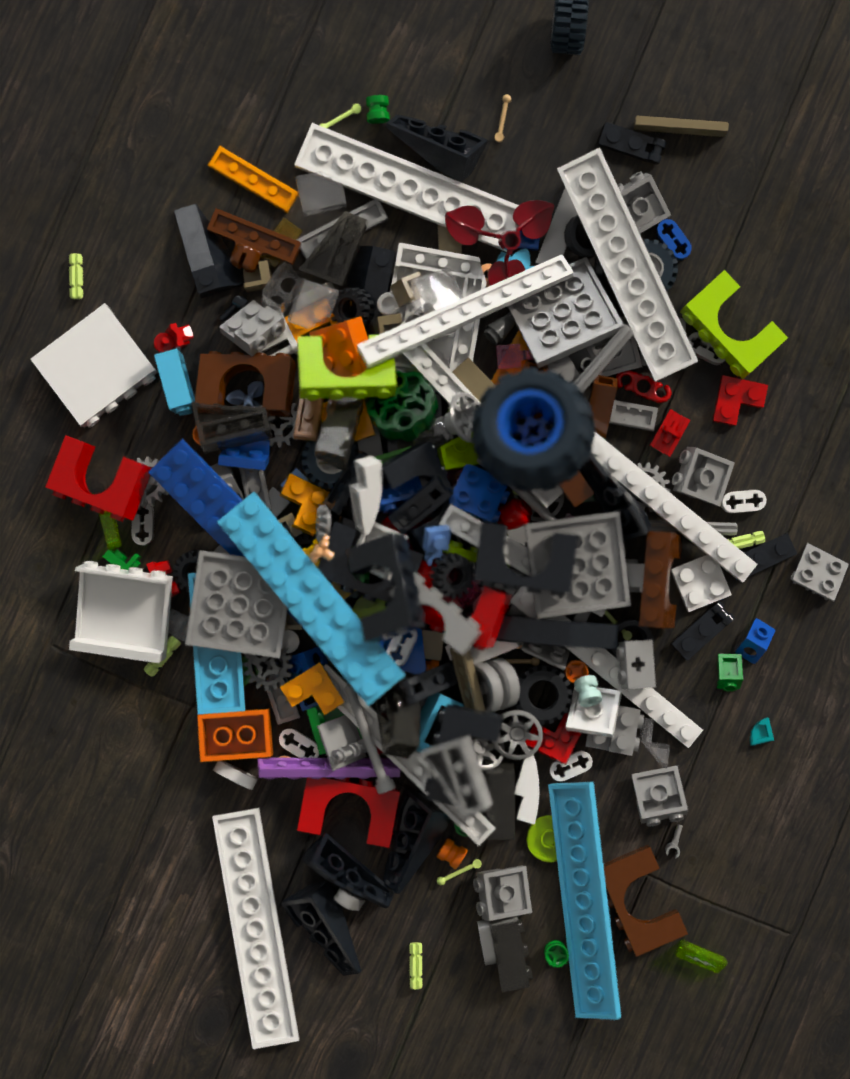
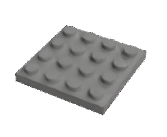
[507,257,624,368]
[524,511,631,619]
[186,550,287,658]

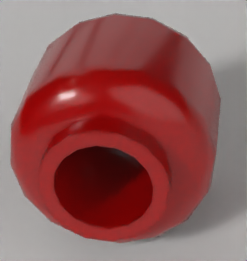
[497,498,532,530]

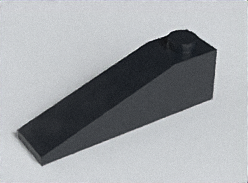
[174,204,245,298]
[347,245,396,339]

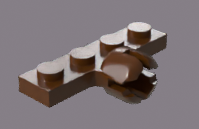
[207,208,302,272]

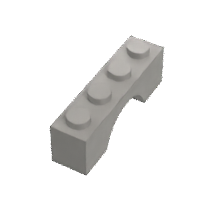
[388,572,482,655]

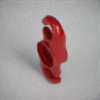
[616,370,671,403]

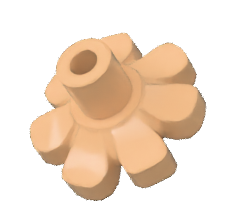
[309,535,334,563]

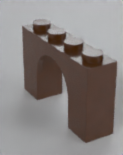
[194,351,296,417]
[524,361,617,438]
[639,531,683,628]
[603,844,688,957]

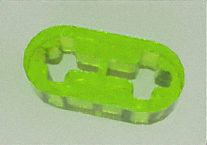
[99,511,122,550]

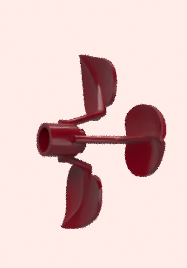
[445,200,554,286]

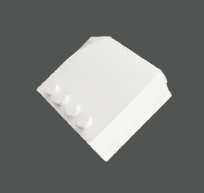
[390,243,487,392]

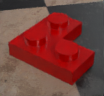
[712,375,768,426]
[525,713,582,765]

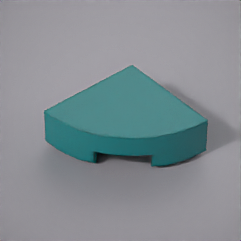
[750,717,774,746]

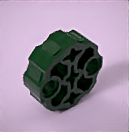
[366,370,439,441]

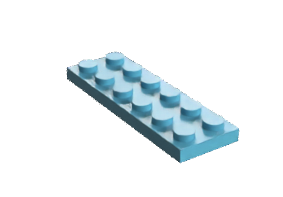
[188,573,245,714]

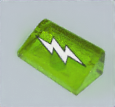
[676,940,728,973]

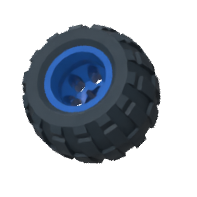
[471,368,595,492]

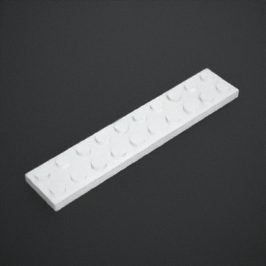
[294,123,519,252]
[557,148,698,382]
[212,808,300,1049]

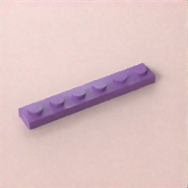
[257,758,400,779]

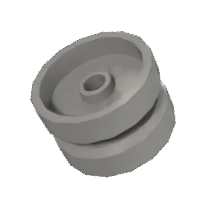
[474,658,520,713]

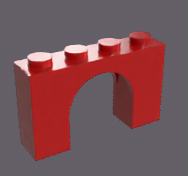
[46,435,152,522]
[417,560,513,650]
[297,777,400,848]

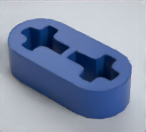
[656,219,691,260]

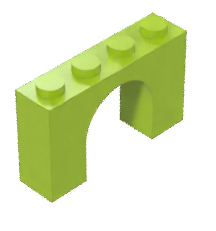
[680,270,788,379]
[297,335,396,400]

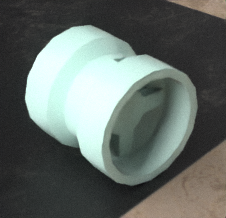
[574,675,603,707]

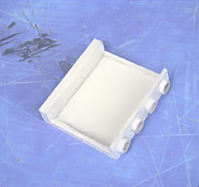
[31,303,158,428]
[69,561,173,663]

